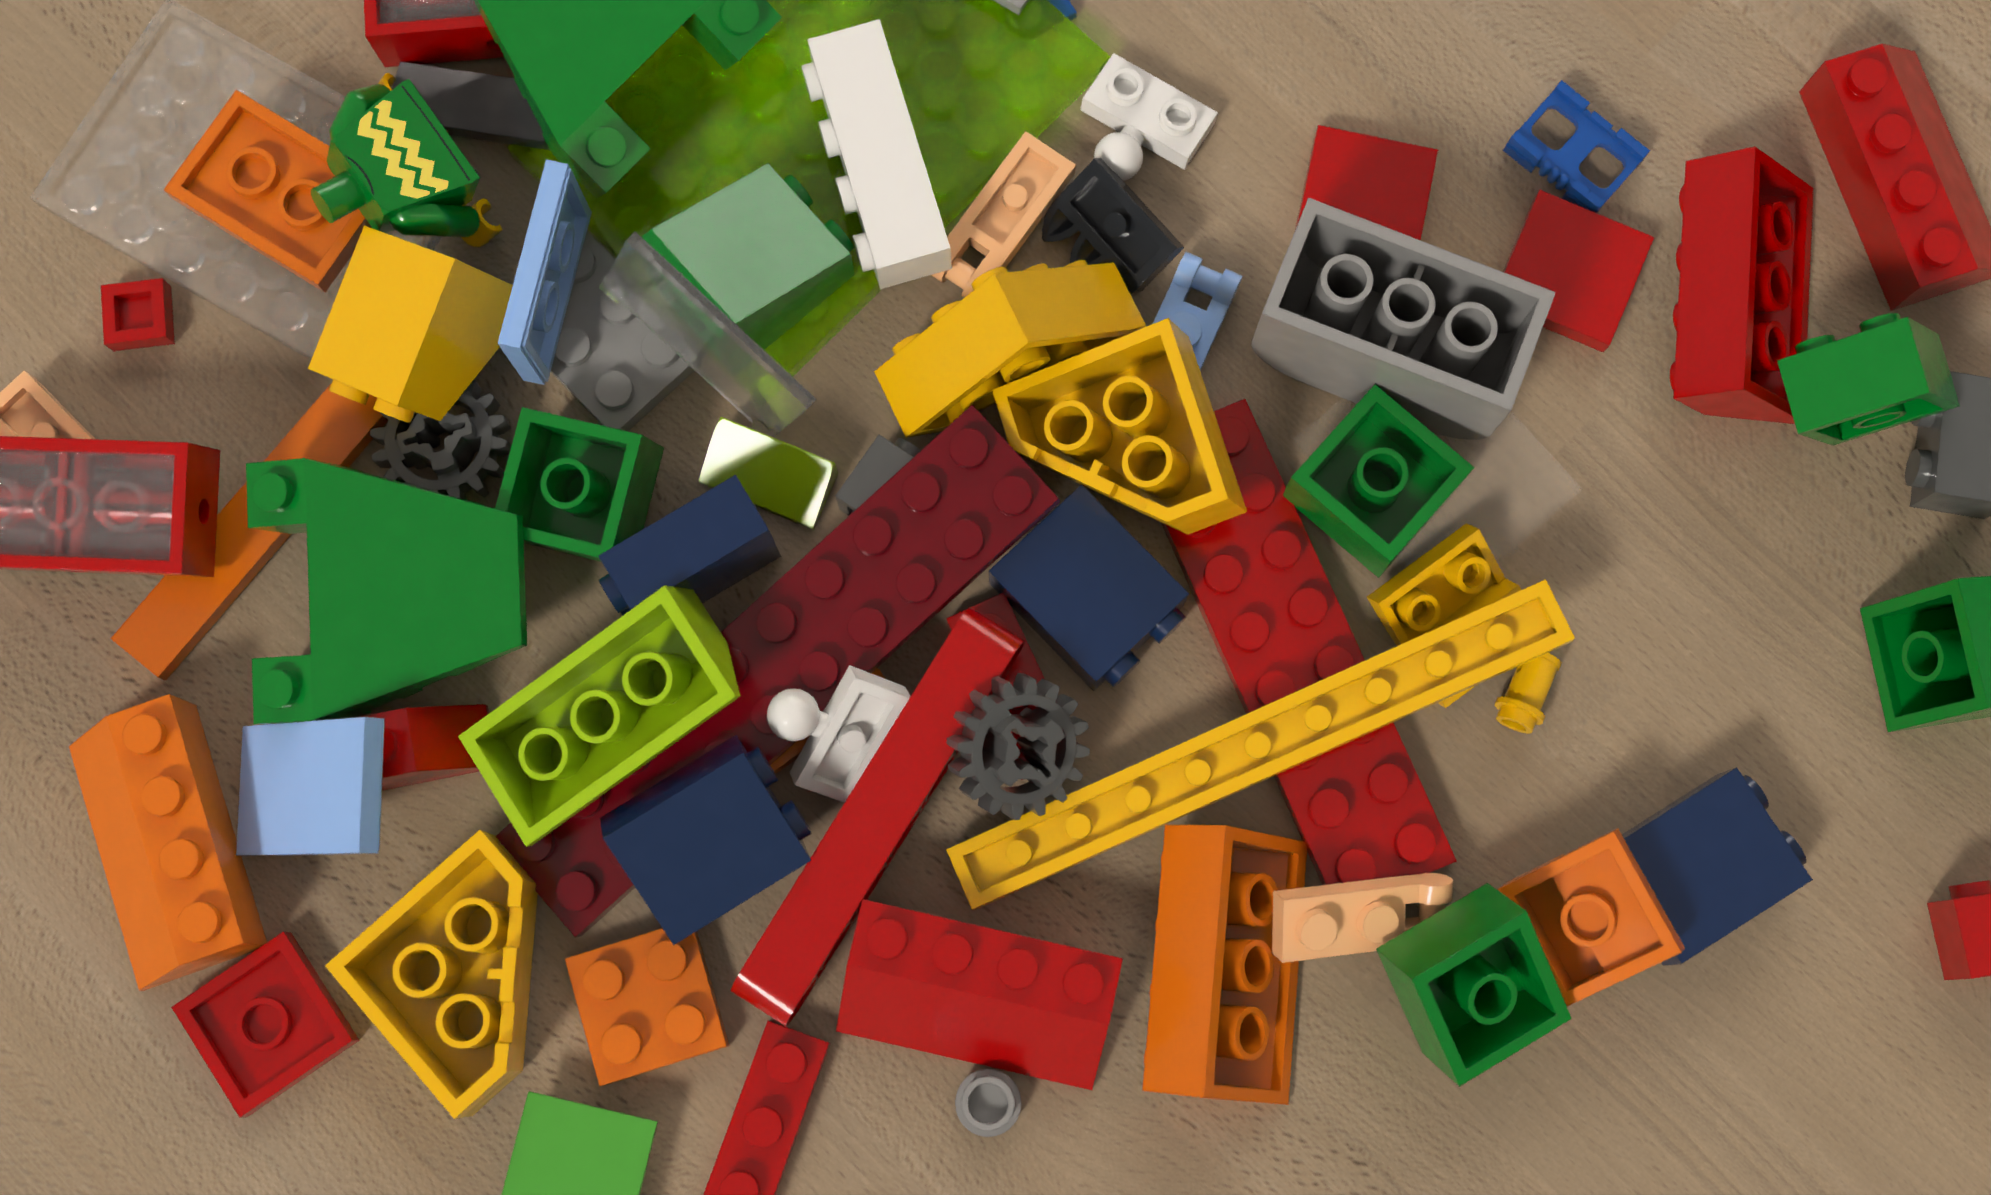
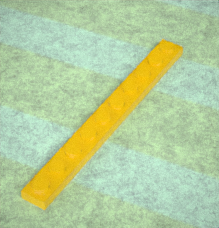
[946,579,1575,910]

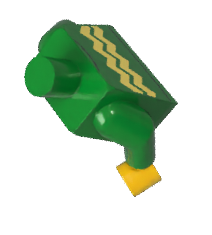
[311,73,503,247]

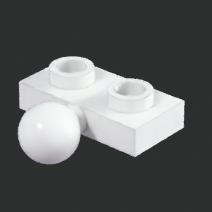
[1080,53,1218,181]
[767,665,911,803]

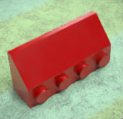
[1799,43,1991,311]
[1670,146,1814,424]
[836,899,1123,1090]

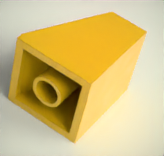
[308,225,513,423]

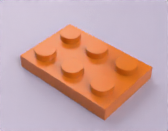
[164,90,371,293]

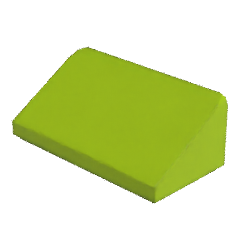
[698,417,839,530]

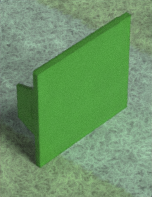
[501,1091,658,1195]

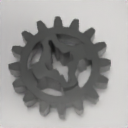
[370,380,512,500]
[946,673,1090,820]

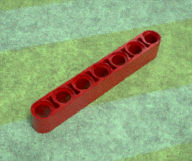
[730,607,1025,1027]

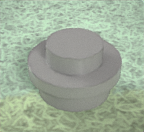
[955,1069,1021,1137]

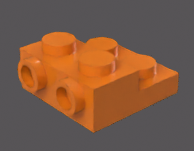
[1497,828,1685,1006]

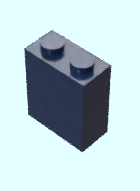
[598,475,781,616]
[989,484,1189,691]
[600,735,812,945]
[1622,767,1813,966]

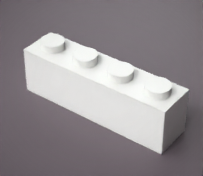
[801,19,952,289]

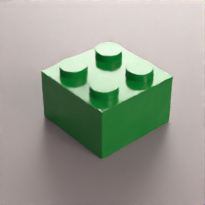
[1777,313,1960,446]
[1283,384,1475,578]
[495,407,664,562]
[1376,883,1572,1087]

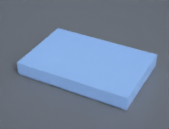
[497,159,592,385]
[236,717,385,856]

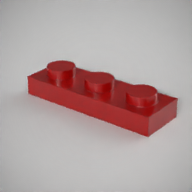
[703,1020,831,1195]

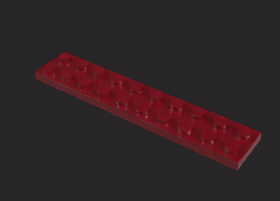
[495,405,1060,937]

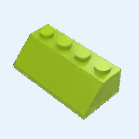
[458,585,740,847]

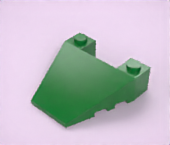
[474,0,782,198]
[246,458,527,724]

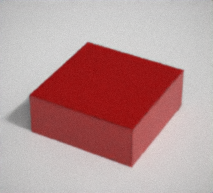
[101,278,175,352]

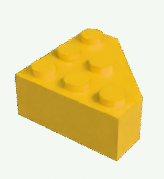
[874,260,1147,438]
[992,318,1247,535]
[325,830,538,1119]

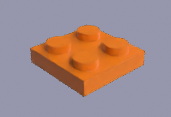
[565,928,729,1086]

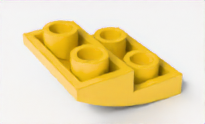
[1367,523,1521,708]

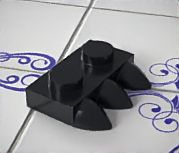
[1042,158,1185,295]

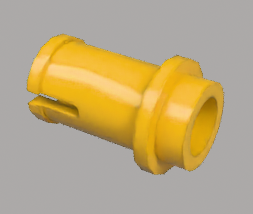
[1494,653,1562,734]

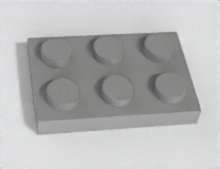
[512,231,708,431]

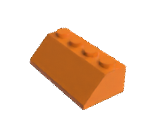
[69,694,267,991]
[1142,825,1307,1105]

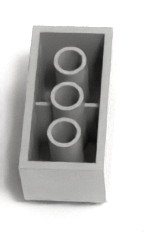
[1251,197,1556,440]

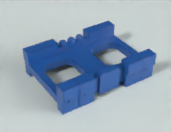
[1503,80,1650,213]

